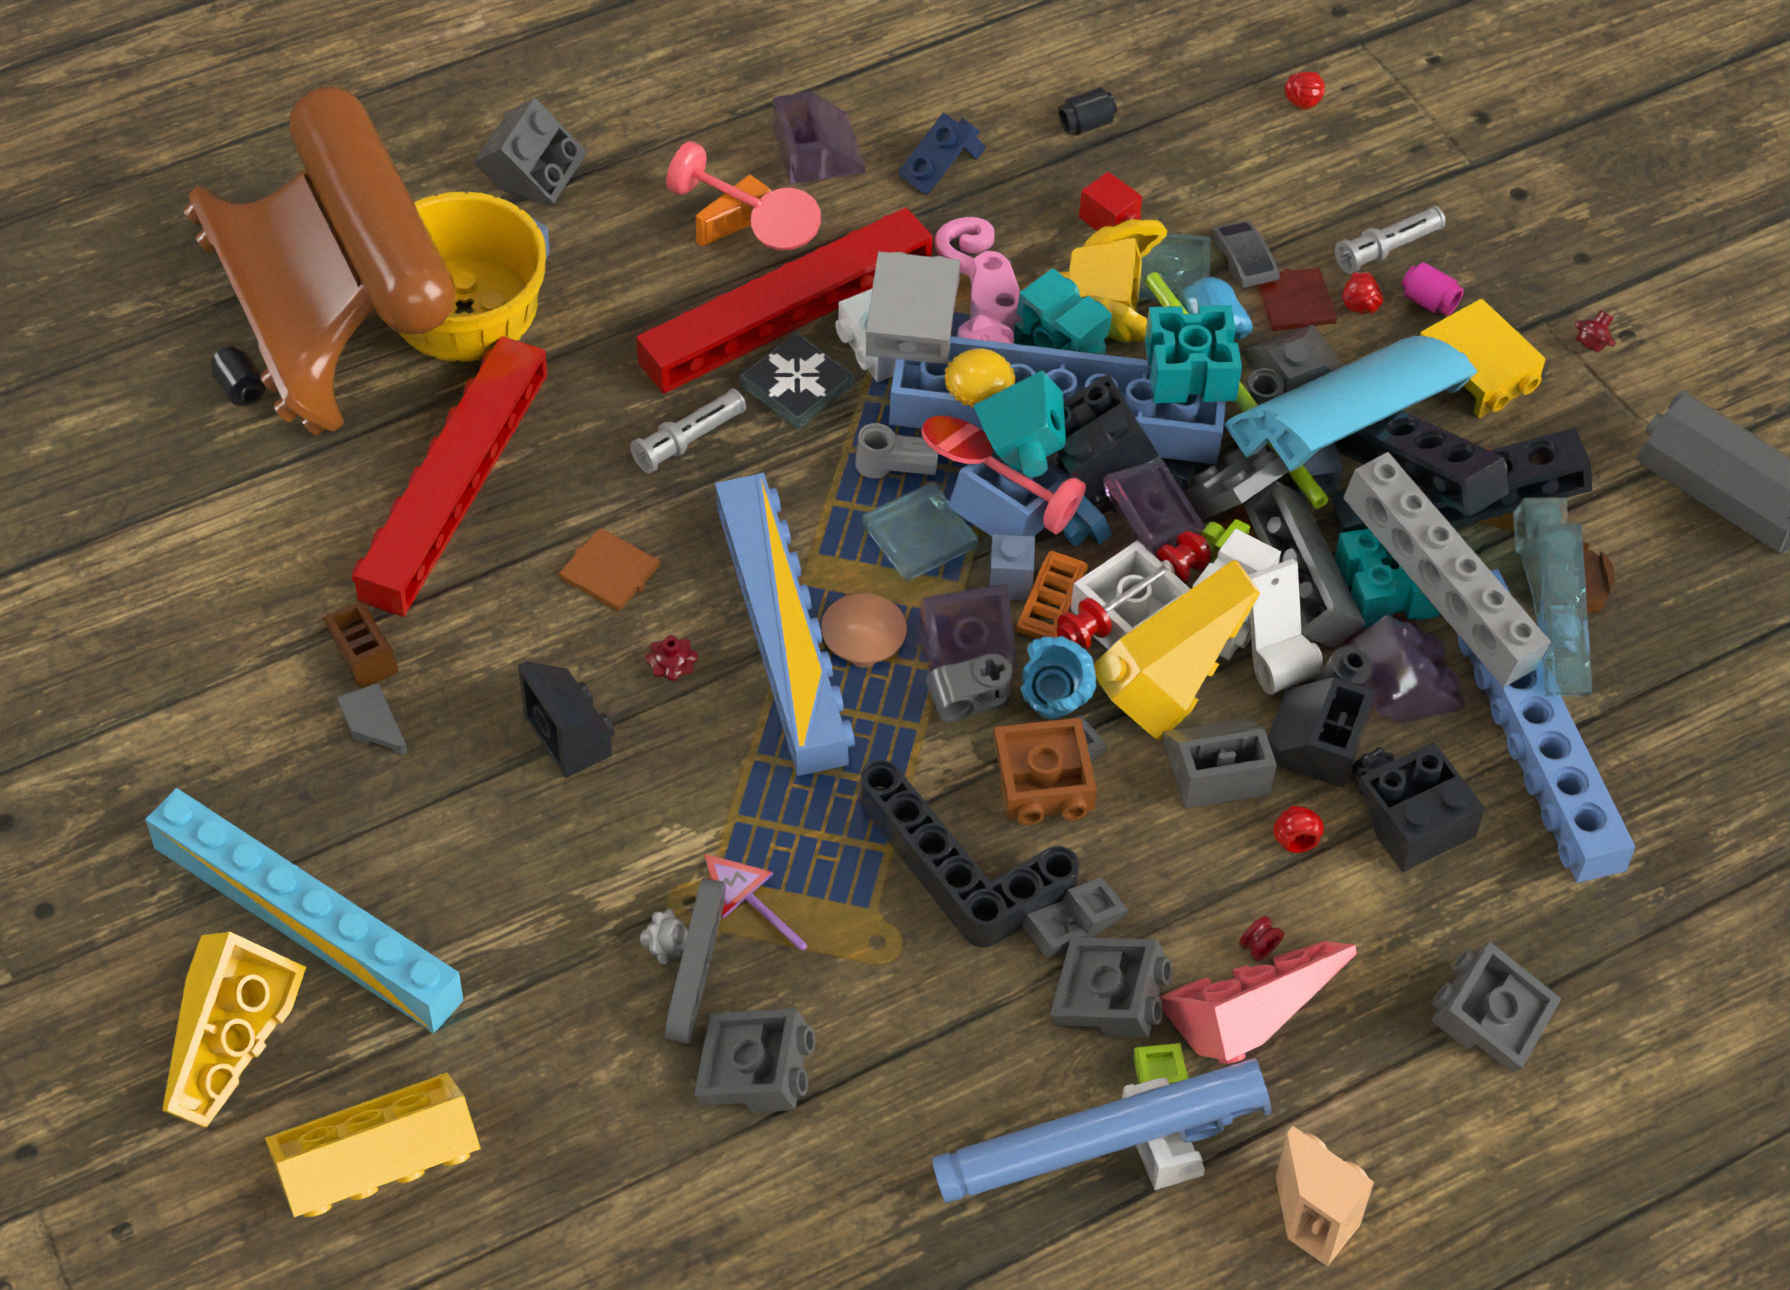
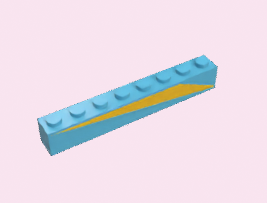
[145,788,464,1034]

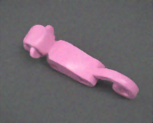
[934,217,1021,344]

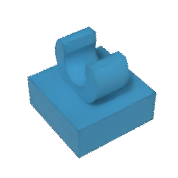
[1063,496,1112,547]

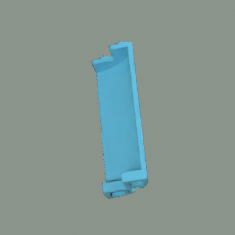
[1224,336,1478,472]

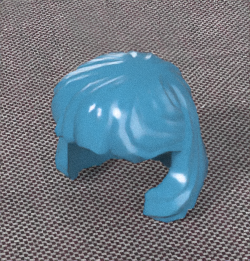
[1178,277,1253,340]
[1020,636,1096,720]

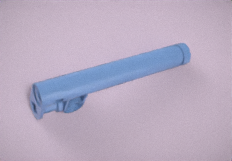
[932,1058,1272,1203]

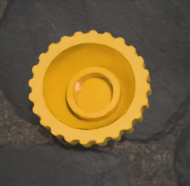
[944,348,1015,408]

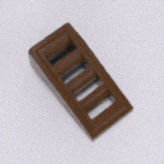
[323,601,398,688]

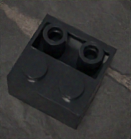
[1057,373,1160,500]
[1268,677,1376,788]
[1359,742,1485,872]

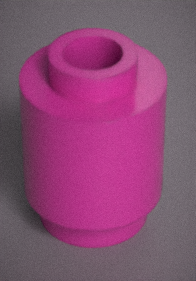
[1401,262,1464,316]

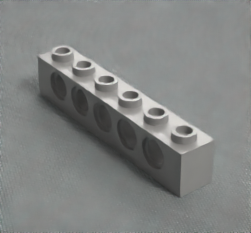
[1343,452,1551,688]

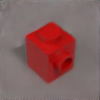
[1079,171,1143,231]

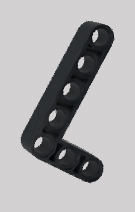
[860,760,1080,947]

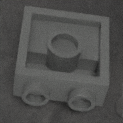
[1184,447,1290,521]
[1050,938,1173,1038]
[1431,941,1561,1073]
[694,1008,815,1112]

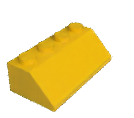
[265,1072,481,1217]

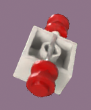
[1056,531,1211,650]

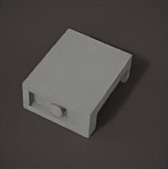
[866,251,960,364]

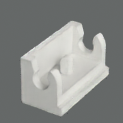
[1122,1078,1205,1190]

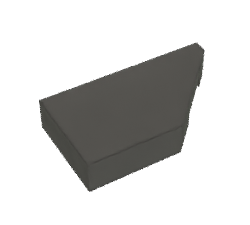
[337,683,407,755]

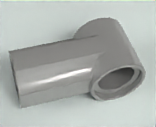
[855,423,938,478]

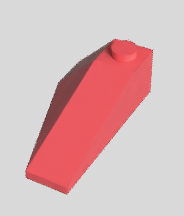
[1159,941,1357,1064]

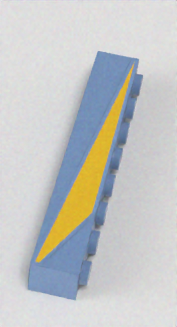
[715,473,855,776]

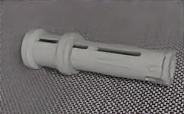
[1335,205,1446,274]
[630,388,746,474]

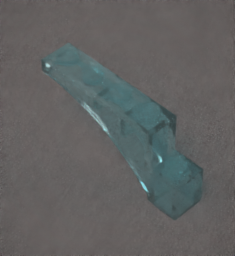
[1514,498,1593,696]

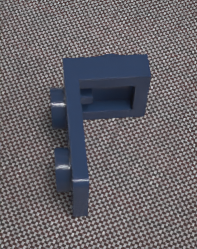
[898,112,986,195]

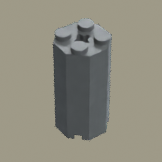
[1636,390,1790,553]

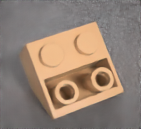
[1276,1126,1374,1267]

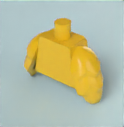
[1059,219,1168,343]

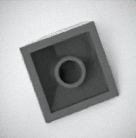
[1243,324,1343,394]

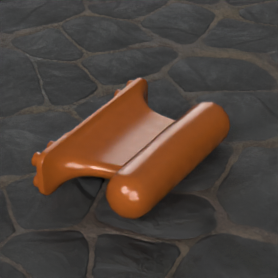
[183,86,456,436]

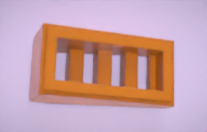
[696,175,771,247]
[1016,551,1088,639]

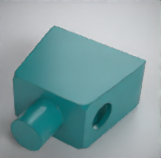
[973,370,1066,477]

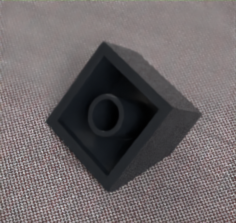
[518,661,615,778]

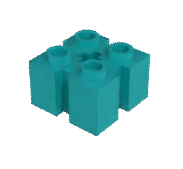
[1014,268,1112,355]
[1144,305,1242,403]
[1334,528,1440,630]

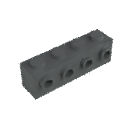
[1244,481,1366,649]

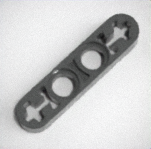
[665,878,726,1044]

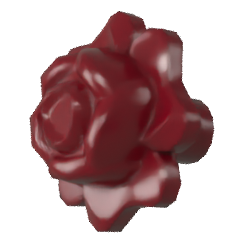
[1574,310,1616,352]
[645,635,698,681]

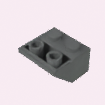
[473,98,587,206]
[1162,718,1277,809]

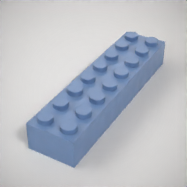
[889,336,1226,464]

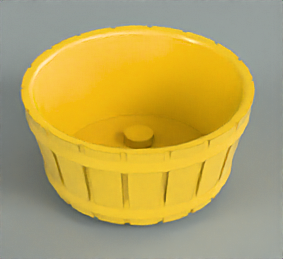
[399,192,546,362]

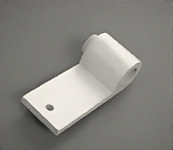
[1248,559,1323,695]

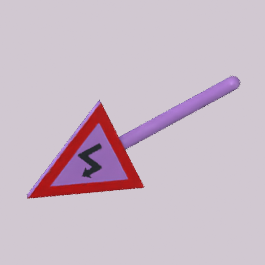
[704,854,807,951]

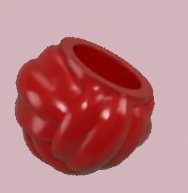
[1284,72,1325,110]
[1342,272,1384,314]
[1273,805,1324,853]

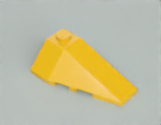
[1094,560,1261,741]
[162,932,306,1128]

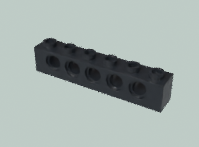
[1334,410,1509,516]
[1331,428,1593,533]

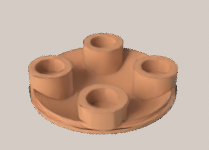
[821,593,907,668]

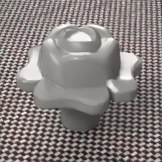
[640,909,688,964]

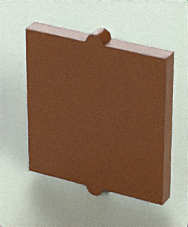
[559,528,660,612]

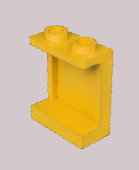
[1420,298,1546,418]

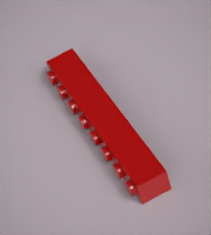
[636,207,933,395]
[352,336,547,617]

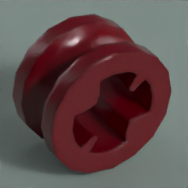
[1239,916,1284,961]

